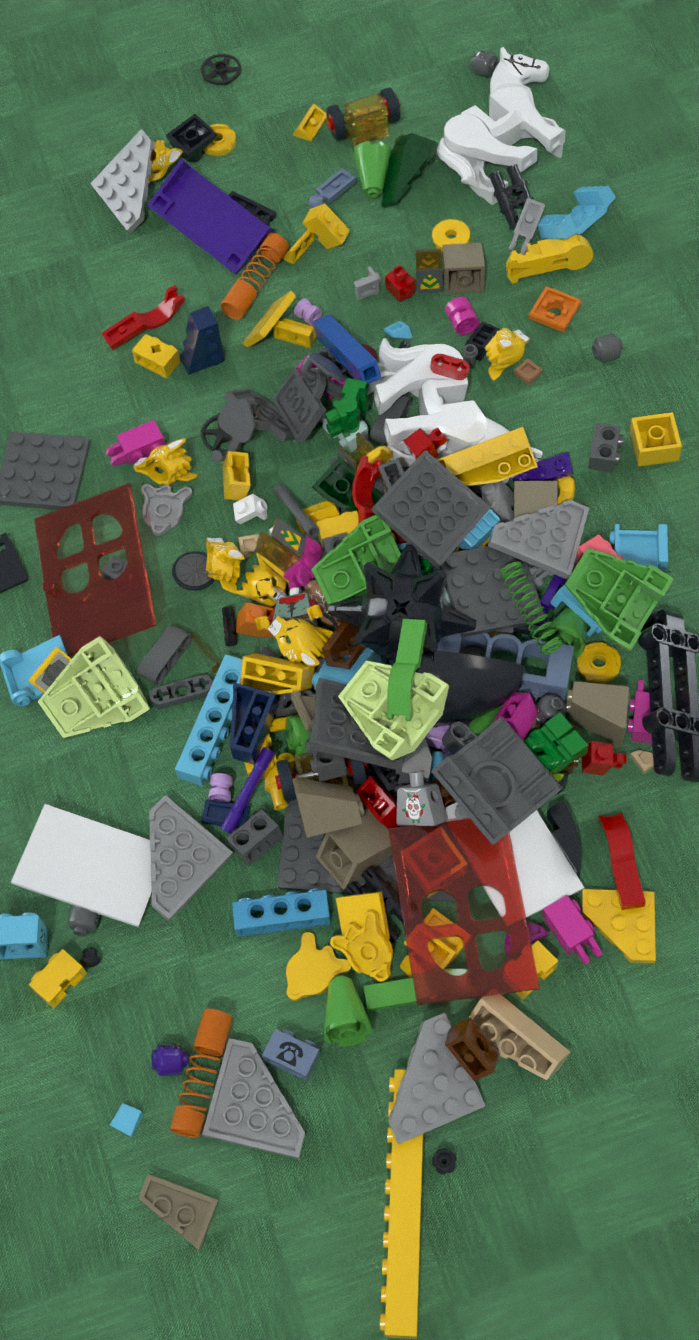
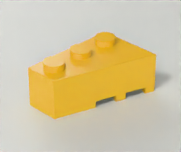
[240,653,315,695]

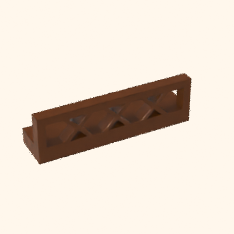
[322,621,366,670]

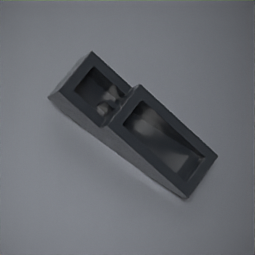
[547,801,582,878]

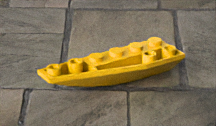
[404,427,538,486]

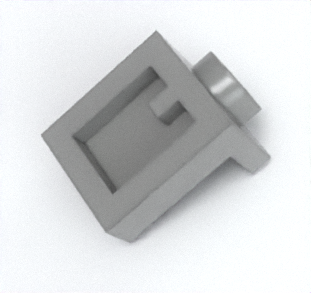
[354,267,381,300]

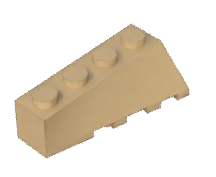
[469,989,571,1080]

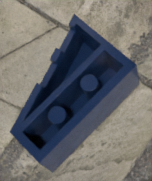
[180,306,225,375]
[230,682,278,765]

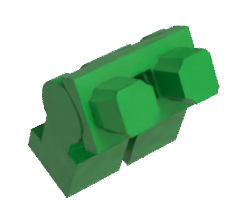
[324,378,369,438]
[524,712,588,774]

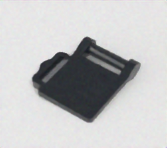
[0,533,28,593]

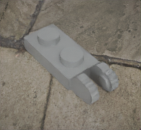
[509,198,545,255]

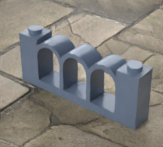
[436,633,574,701]

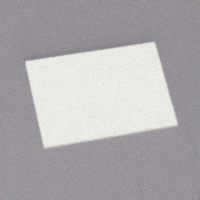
[444,802,584,927]
[11,804,152,927]

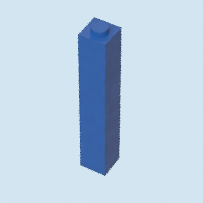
[312,314,382,385]

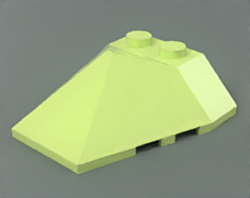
[38,636,150,738]
[338,661,449,760]

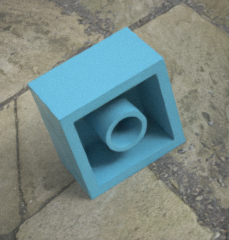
[0,913,48,960]

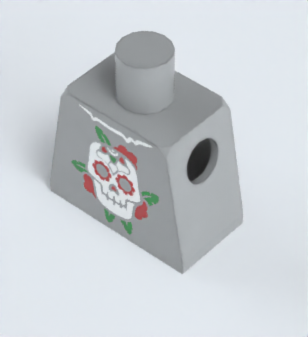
[397,771,447,826]

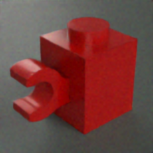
[385,264,415,302]
[403,428,447,459]
[582,741,627,776]

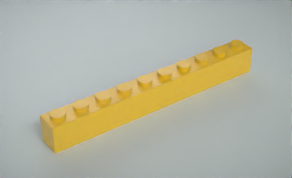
[380,1069,423,1339]

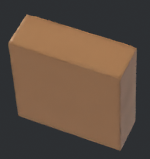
[514,358,543,386]

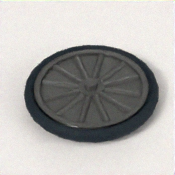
[172,552,214,591]

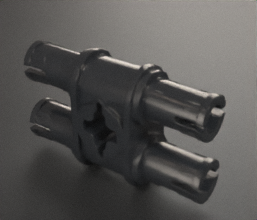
[488,164,534,230]
[343,866,419,944]

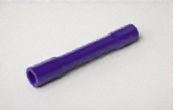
[220,747,275,834]

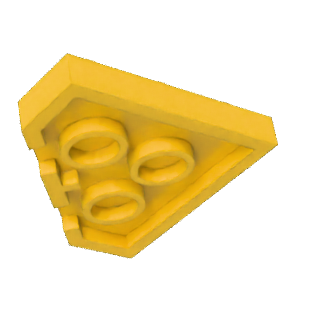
[582,889,656,964]

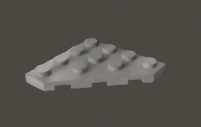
[90,129,155,233]
[488,500,589,580]
[149,795,233,922]
[388,1013,485,1144]
[202,1038,306,1160]

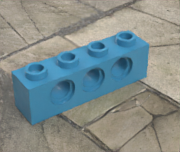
[232,888,331,937]

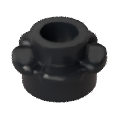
[432,1149,457,1175]

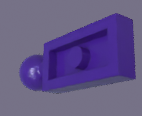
[513,452,574,483]
[533,575,567,627]

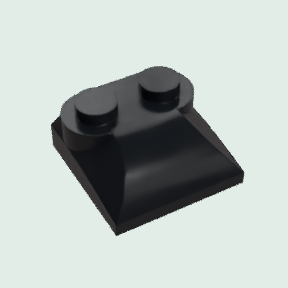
[166,114,217,162]

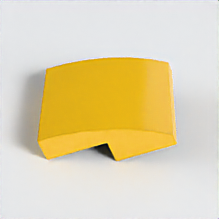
[404,908,471,970]

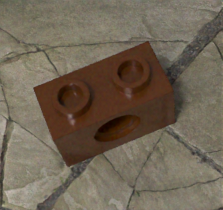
[445,1017,500,1081]

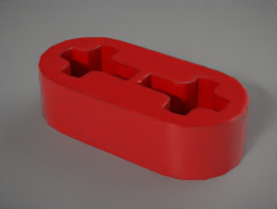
[430,354,470,380]

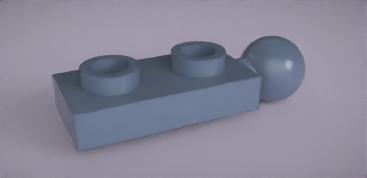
[308,168,356,208]

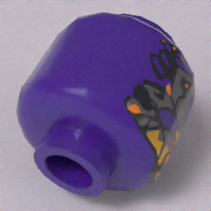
[151,1043,188,1076]

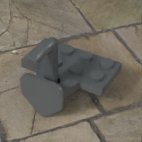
[272,353,345,443]
[211,388,295,463]

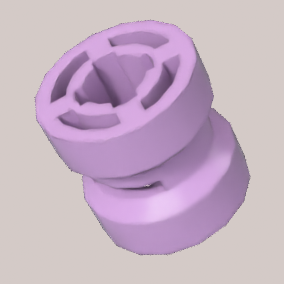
[294,298,322,326]
[208,773,233,802]

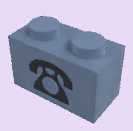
[262,1029,321,1082]

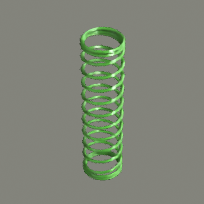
[499,562,563,655]

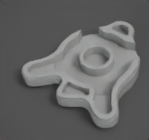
[141,484,193,536]

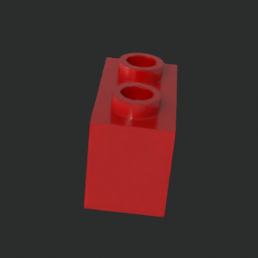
[354,776,398,830]

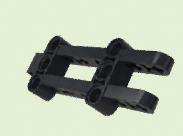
[638,609,699,783]

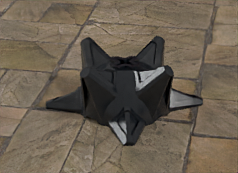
[328,544,476,667]

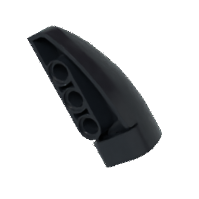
[415,650,525,726]

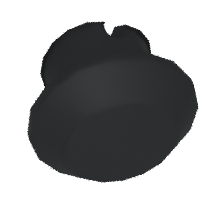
[80,947,101,967]

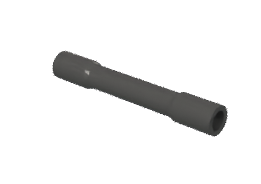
[273,483,319,538]

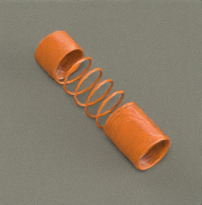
[220,233,289,320]
[169,1009,233,1138]

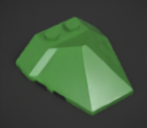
[311,515,401,605]
[565,548,674,652]

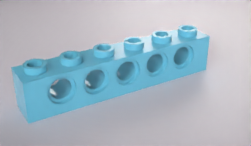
[175,654,243,786]

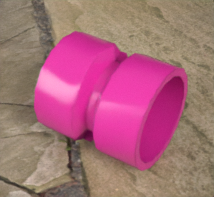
[445,297,479,335]

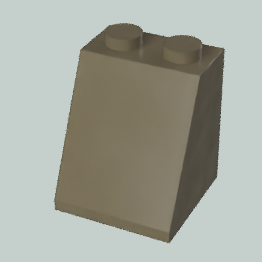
[443,243,485,294]
[513,481,557,518]
[566,681,629,747]
[292,778,365,838]
[315,809,398,890]

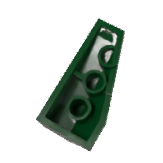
[381,133,439,208]
[312,457,383,515]

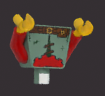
[255,587,324,638]

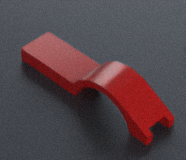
[101,284,185,350]
[352,456,382,524]
[598,813,646,910]

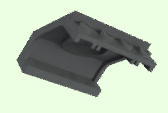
[431,716,563,845]

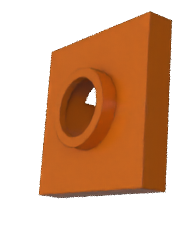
[528,286,582,333]

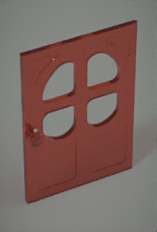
[34,483,156,656]
[388,819,540,1005]

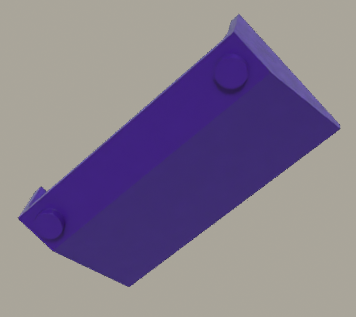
[147,158,275,275]

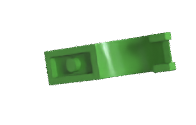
[387,619,427,722]
[364,969,475,1012]

